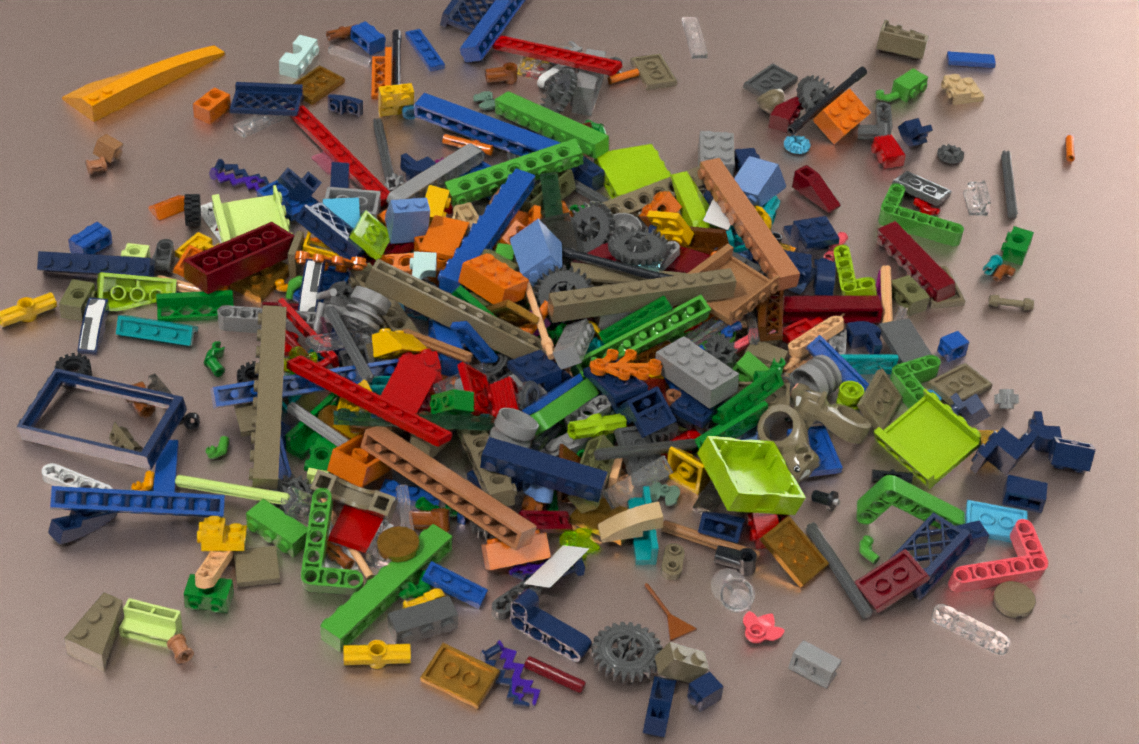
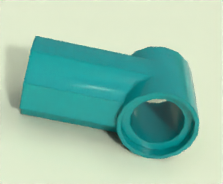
[759,196,781,225]

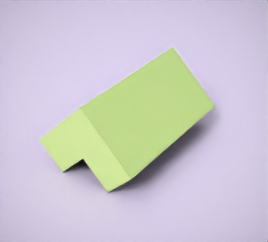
[119,598,182,648]

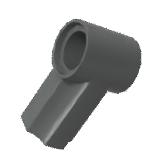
[858,123,891,140]

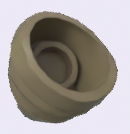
[755,89,785,115]

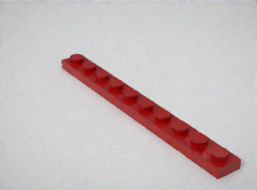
[492,35,623,76]
[290,105,390,207]
[286,355,452,447]

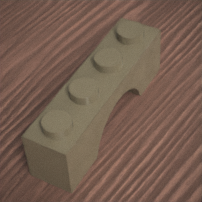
[310,470,398,521]

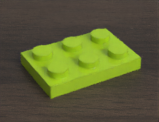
[349,210,390,260]

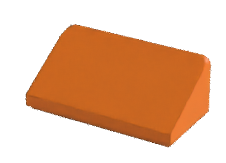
[148,195,185,220]

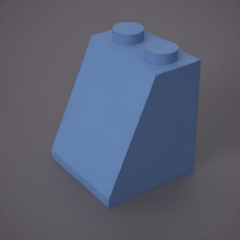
[734,156,786,206]
[385,198,430,244]
[510,219,562,287]

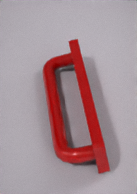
[277,298,340,368]

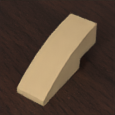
[598,502,663,543]

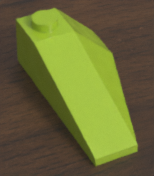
[97,272,177,312]

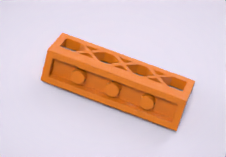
[371,47,392,99]

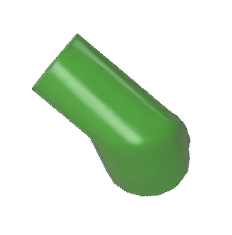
[286,275,303,299]

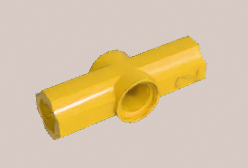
[0,292,57,328]
[344,640,411,669]

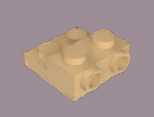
[941,74,985,105]

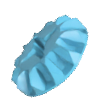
[784,135,811,154]

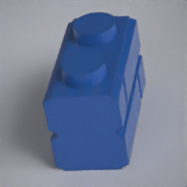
[351,21,386,55]
[68,222,113,254]

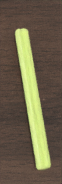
[175,475,291,505]

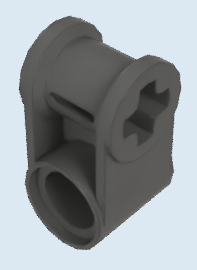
[152,239,175,273]

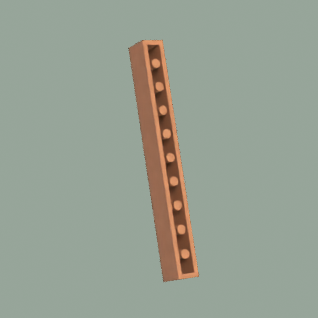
[698,158,800,291]
[361,425,537,550]

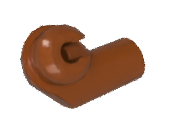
[992,264,1016,282]

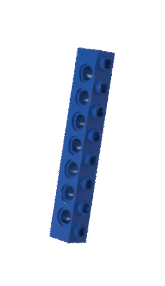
[50,486,225,518]

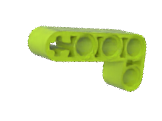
[834,245,877,296]

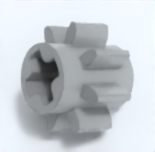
[384,173,405,192]
[994,389,1019,409]

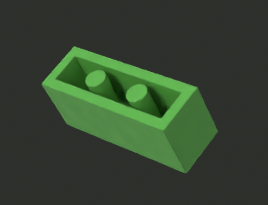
[246,499,308,557]

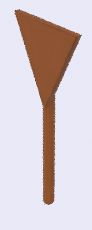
[645,583,697,641]

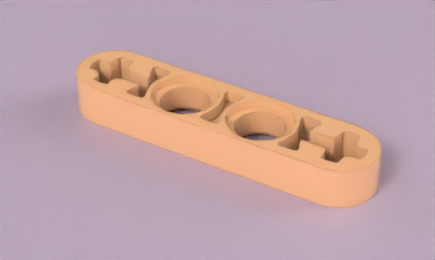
[788,316,844,357]
[195,551,233,589]

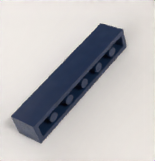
[37,251,155,277]
[480,437,608,503]

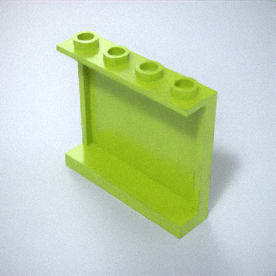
[593,144,674,199]
[873,389,982,489]

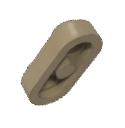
[661,543,685,580]

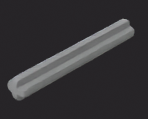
[287,402,349,446]

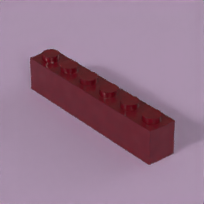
[876,221,955,302]
[770,295,883,324]

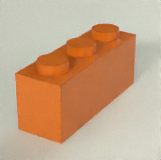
[481,529,551,570]

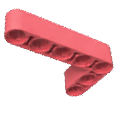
[948,519,1049,593]

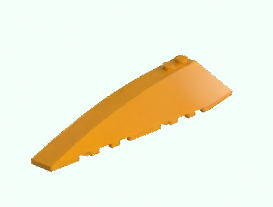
[62,45,225,122]

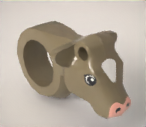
[790,383,872,444]
[757,404,820,484]

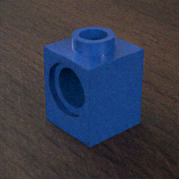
[937,331,970,362]

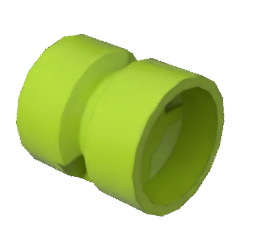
[836,381,864,412]

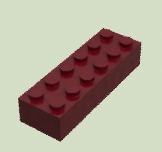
[183,221,295,294]

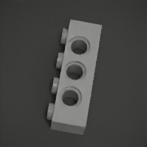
[553,318,595,369]

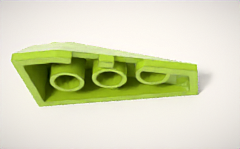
[670,171,720,229]

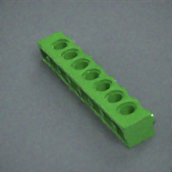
[445,138,584,208]
[570,295,712,379]

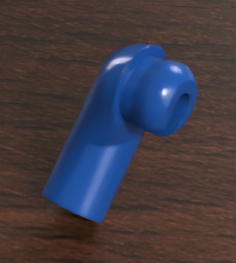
[720,321,742,339]

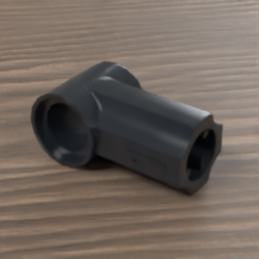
[714,545,757,576]

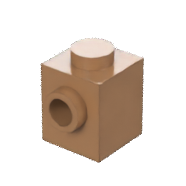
[92,134,124,164]

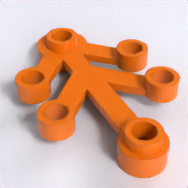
[295,251,367,273]
[589,349,662,380]

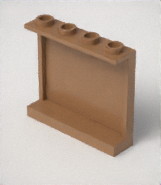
[687,244,780,326]

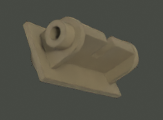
[109,422,143,452]

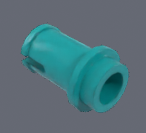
[983,255,1003,275]

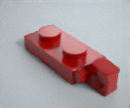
[783,317,824,344]

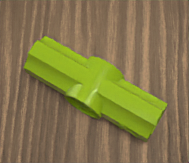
[567,413,627,440]

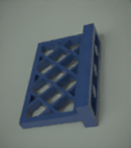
[440,0,496,33]
[230,82,304,116]
[295,202,366,260]
[888,512,974,601]

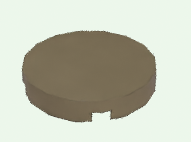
[993,581,1036,618]

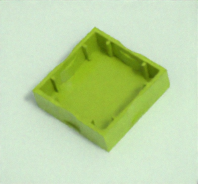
[697,436,806,515]

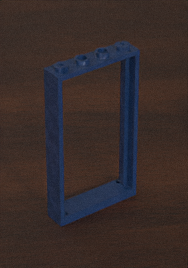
[16,368,187,470]

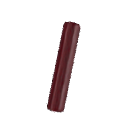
[524,656,586,693]

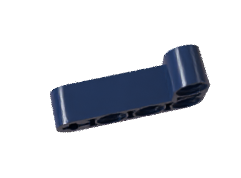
[510,588,592,662]

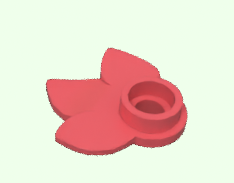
[743,611,785,643]

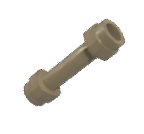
[988,294,1034,311]

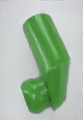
[875,89,900,102]
[205,436,230,459]
[859,535,880,565]

